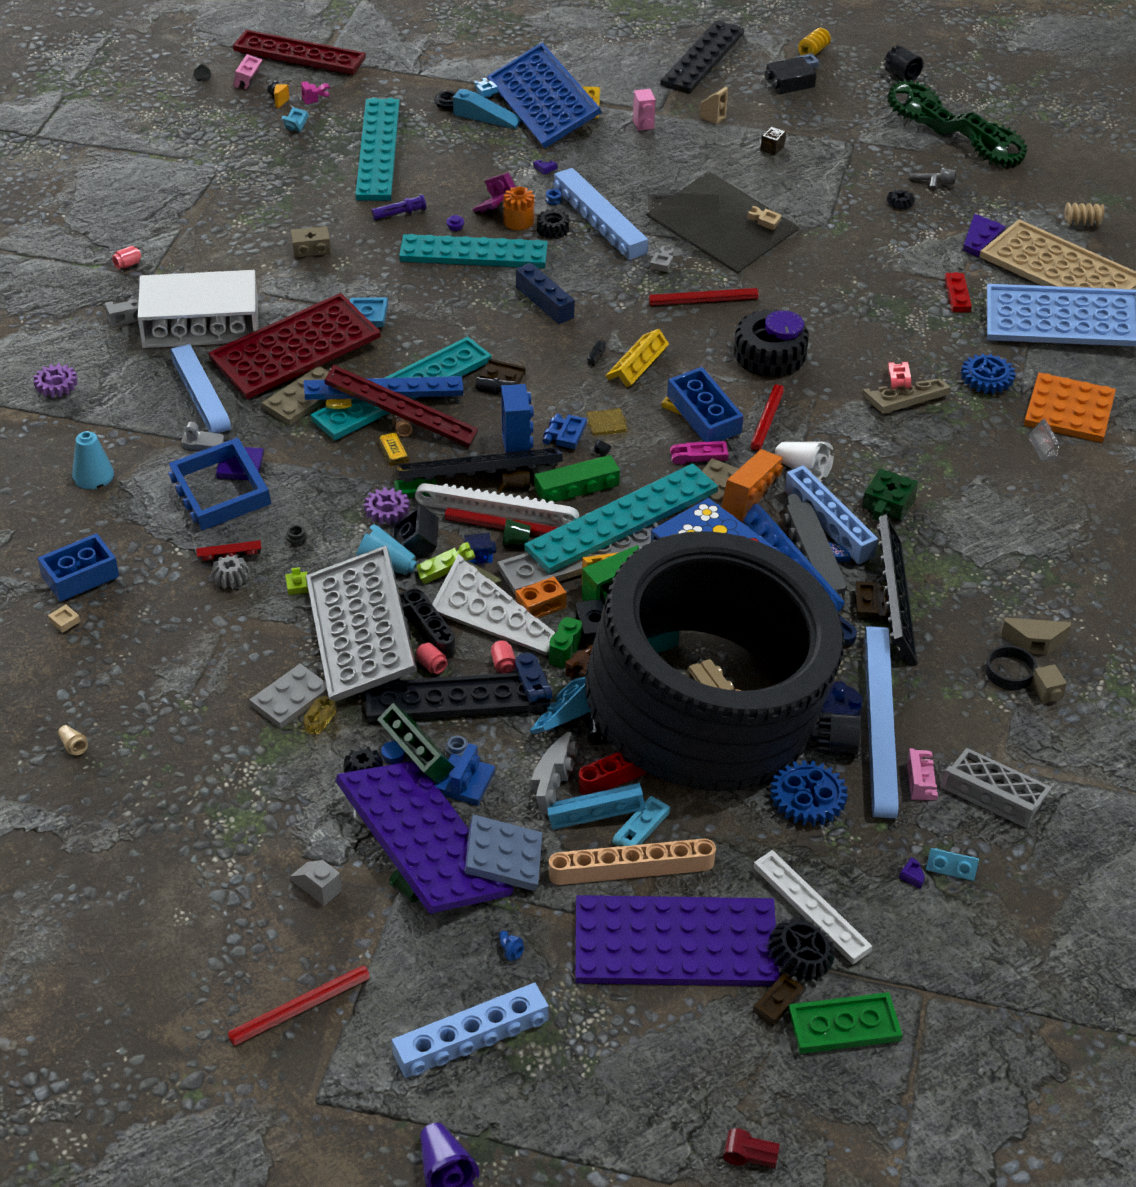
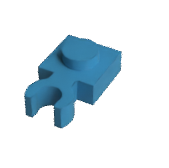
[474,78,498,97]

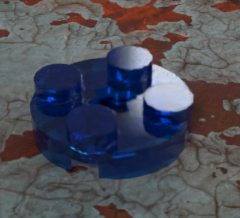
[821,681,863,715]

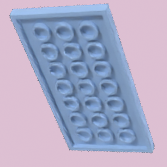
[987,284,1136,346]

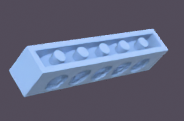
[785,465,878,565]
[392,983,548,1078]

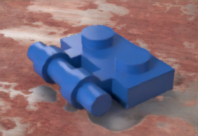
[543,414,587,449]

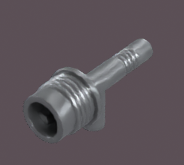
[909,168,956,190]

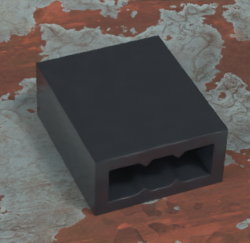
[764,57,817,94]

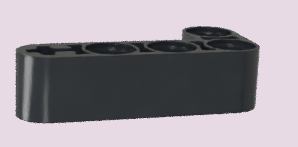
[399,588,455,659]

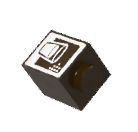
[760,126,786,155]

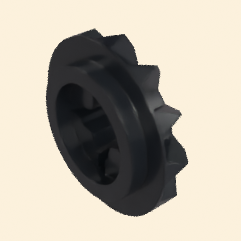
[434,91,456,109]
[886,189,915,209]

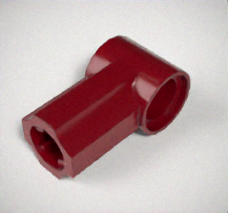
[723,1128,780,1169]

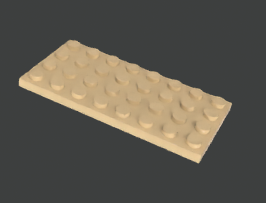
[980,219,1136,290]

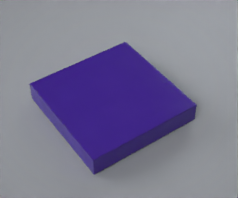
[216,447,264,480]

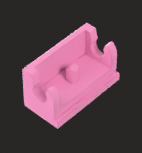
[234,55,262,89]
[907,748,938,800]

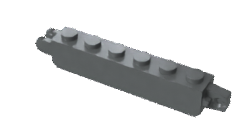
[783,494,847,612]

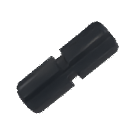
[587,340,606,366]

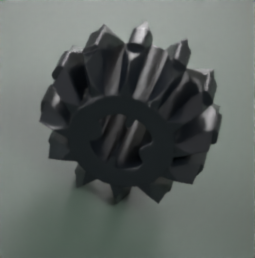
[343,746,383,773]

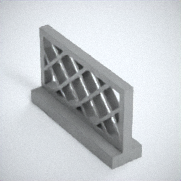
[941,748,1052,828]

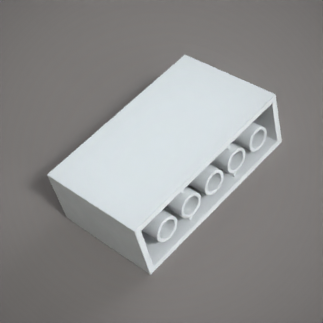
[138,270,258,348]

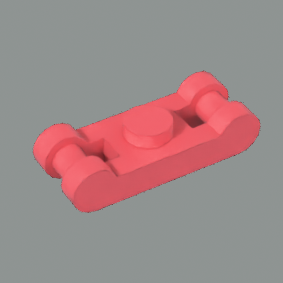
[888,362,911,389]

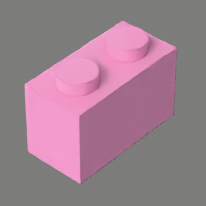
[633,89,656,131]

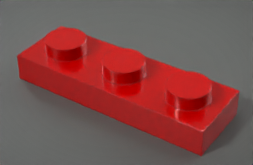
[944,272,972,313]
[196,540,262,561]

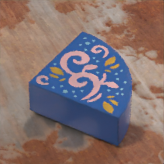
[828,542,851,562]

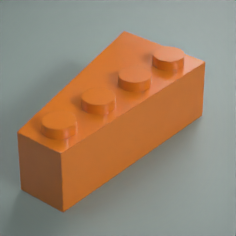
[721,449,783,523]

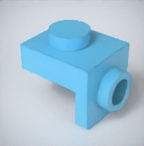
[281,107,309,132]

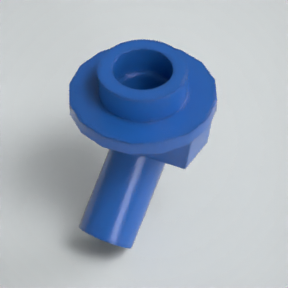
[499,931,524,961]

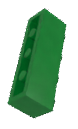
[534,455,620,503]

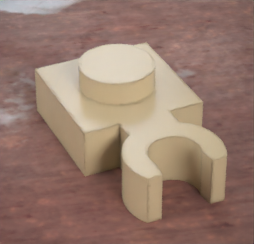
[747,206,782,230]

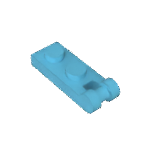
[612,796,670,847]

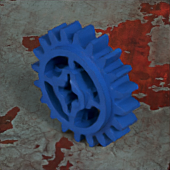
[961,353,1016,394]

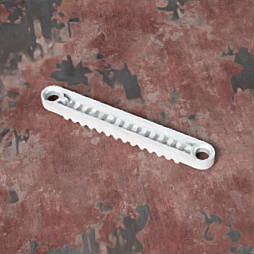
[415,484,579,527]

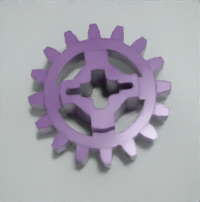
[34,363,78,398]
[364,487,410,525]

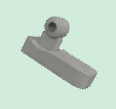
[181,422,224,451]

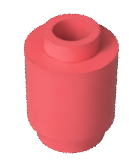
[112,246,141,269]
[491,640,516,674]
[415,643,448,674]

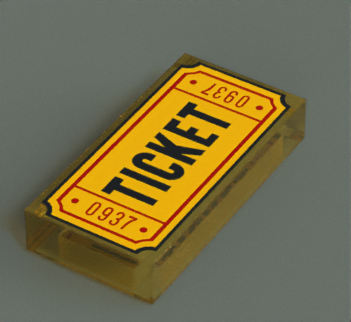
[377,431,409,466]

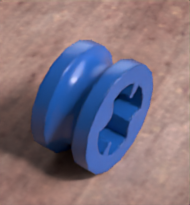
[546,189,562,205]

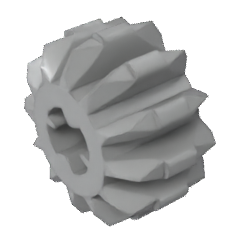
[211,554,249,590]

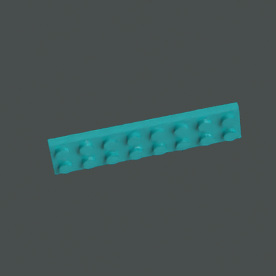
[399,234,548,268]

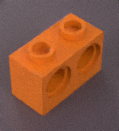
[516,576,567,618]

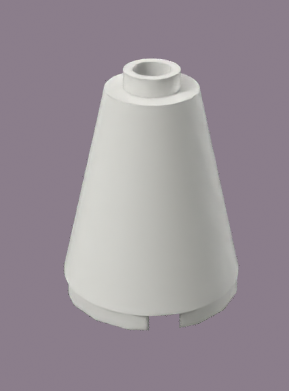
[775,442,834,482]

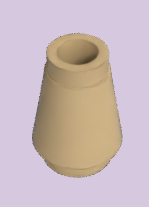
[58,725,88,755]

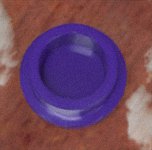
[446,215,464,231]

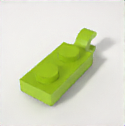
[416,542,475,584]

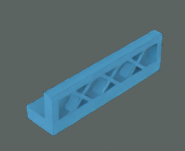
[547,783,646,830]

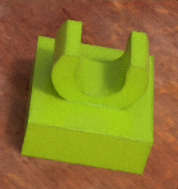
[285,567,309,595]

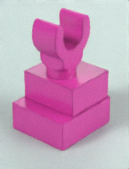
[301,81,330,104]

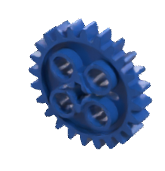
[770,760,848,826]

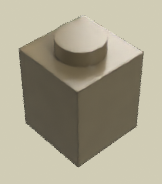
[1031,664,1067,703]

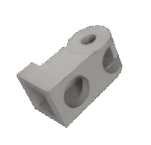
[105,299,139,327]

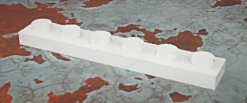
[754,850,872,964]

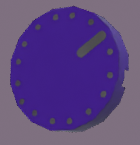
[765,310,804,340]

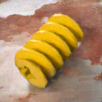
[798,28,831,56]

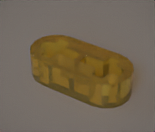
[303,696,336,734]

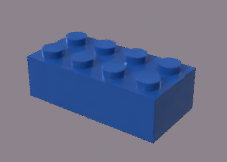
[667,367,744,442]

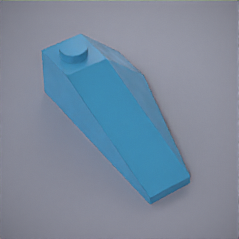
[453,89,521,129]
[530,677,591,734]

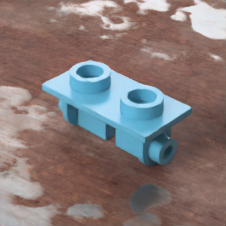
[926,848,979,881]

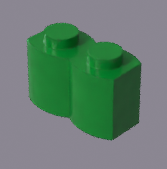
[549,617,582,669]

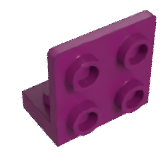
[472,172,516,213]

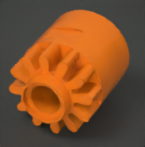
[504,187,534,230]

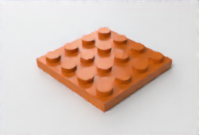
[1024,372,1116,443]

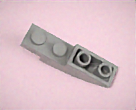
[531,732,578,814]

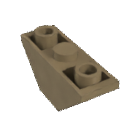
[1001,618,1071,655]

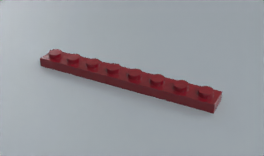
[324,365,478,448]

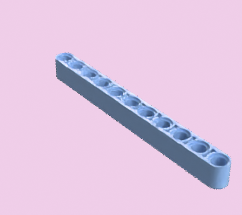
[864,626,898,819]

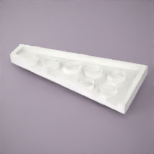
[432,554,555,656]

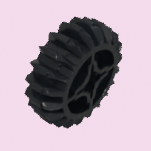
[767,917,836,983]

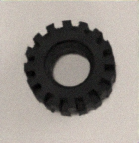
[537,209,569,239]

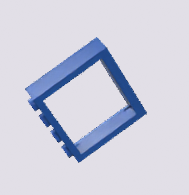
[168,437,271,531]

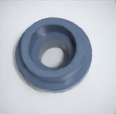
[446,736,468,756]

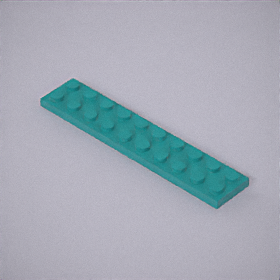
[356,98,400,201]
[311,337,492,441]
[525,464,718,574]

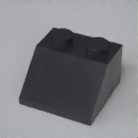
[391,504,439,557]

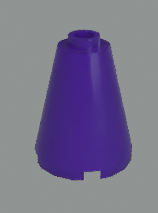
[420,1123,480,1187]

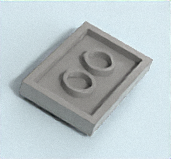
[249,664,328,729]

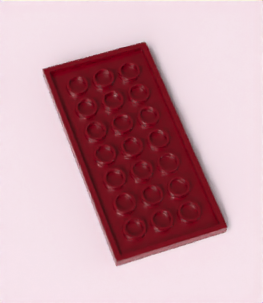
[208,293,381,399]

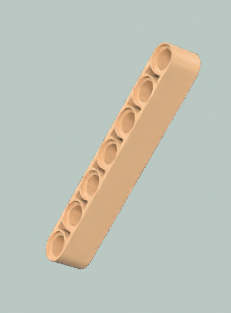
[549,839,716,885]

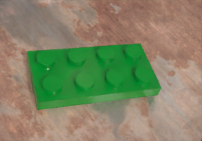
[788,992,903,1054]

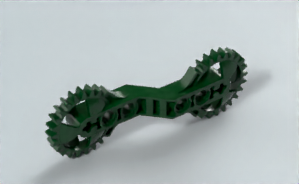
[887,80,1028,168]

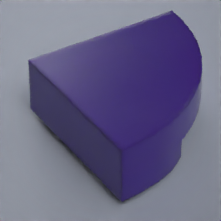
[533,160,557,175]
[899,857,925,889]

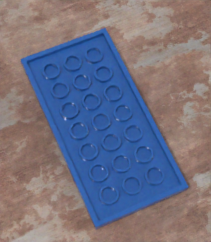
[486,42,602,148]

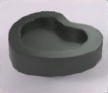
[194,64,212,80]

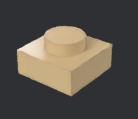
[48,605,80,633]

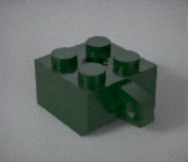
[862,468,918,522]

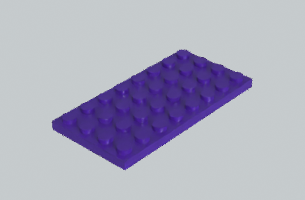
[335,761,514,914]
[576,895,780,986]

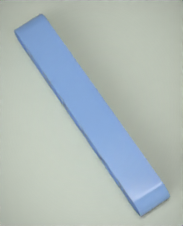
[170,344,231,433]

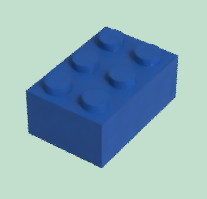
[501,384,534,453]
[37,533,119,602]

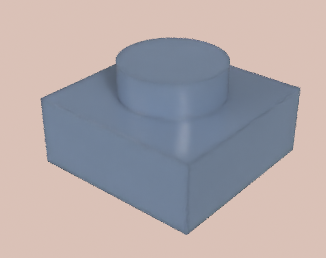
[797,53,819,68]

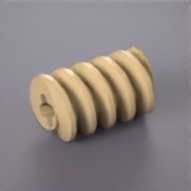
[1065,203,1104,227]

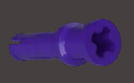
[371,194,426,220]

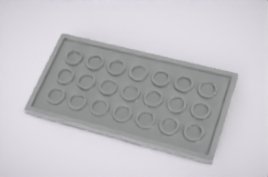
[306,545,417,703]

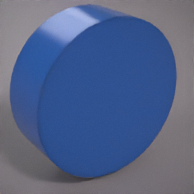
[381,741,405,764]

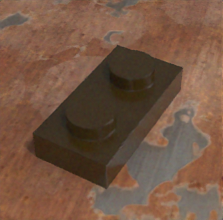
[753,973,805,1026]

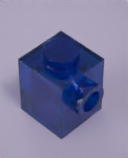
[464,533,496,565]

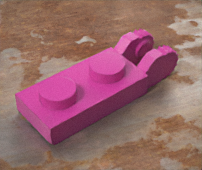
[670,441,729,465]

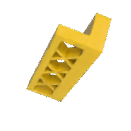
[605,329,669,387]

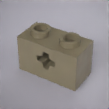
[291,226,331,258]

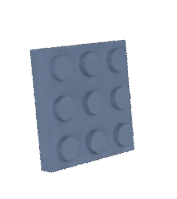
[464,814,542,891]

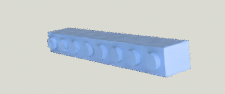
[553,168,648,260]

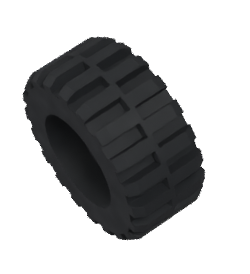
[734,309,809,377]

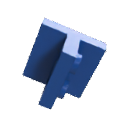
[435,743,495,806]

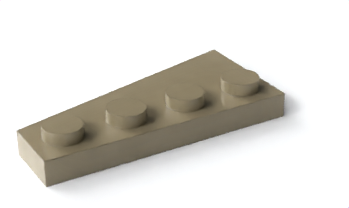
[862,379,951,414]

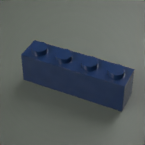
[516,263,575,324]

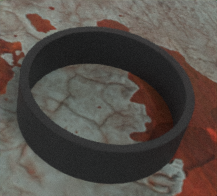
[985,645,1037,690]

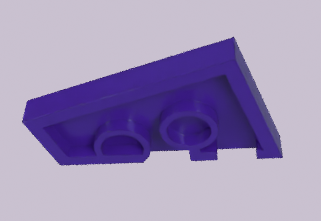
[963,213,1006,257]

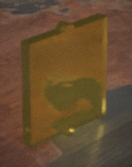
[587,408,627,436]

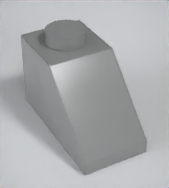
[290,860,342,906]

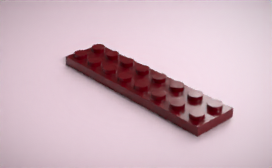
[233,29,366,75]

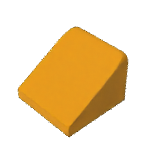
[274,84,290,108]

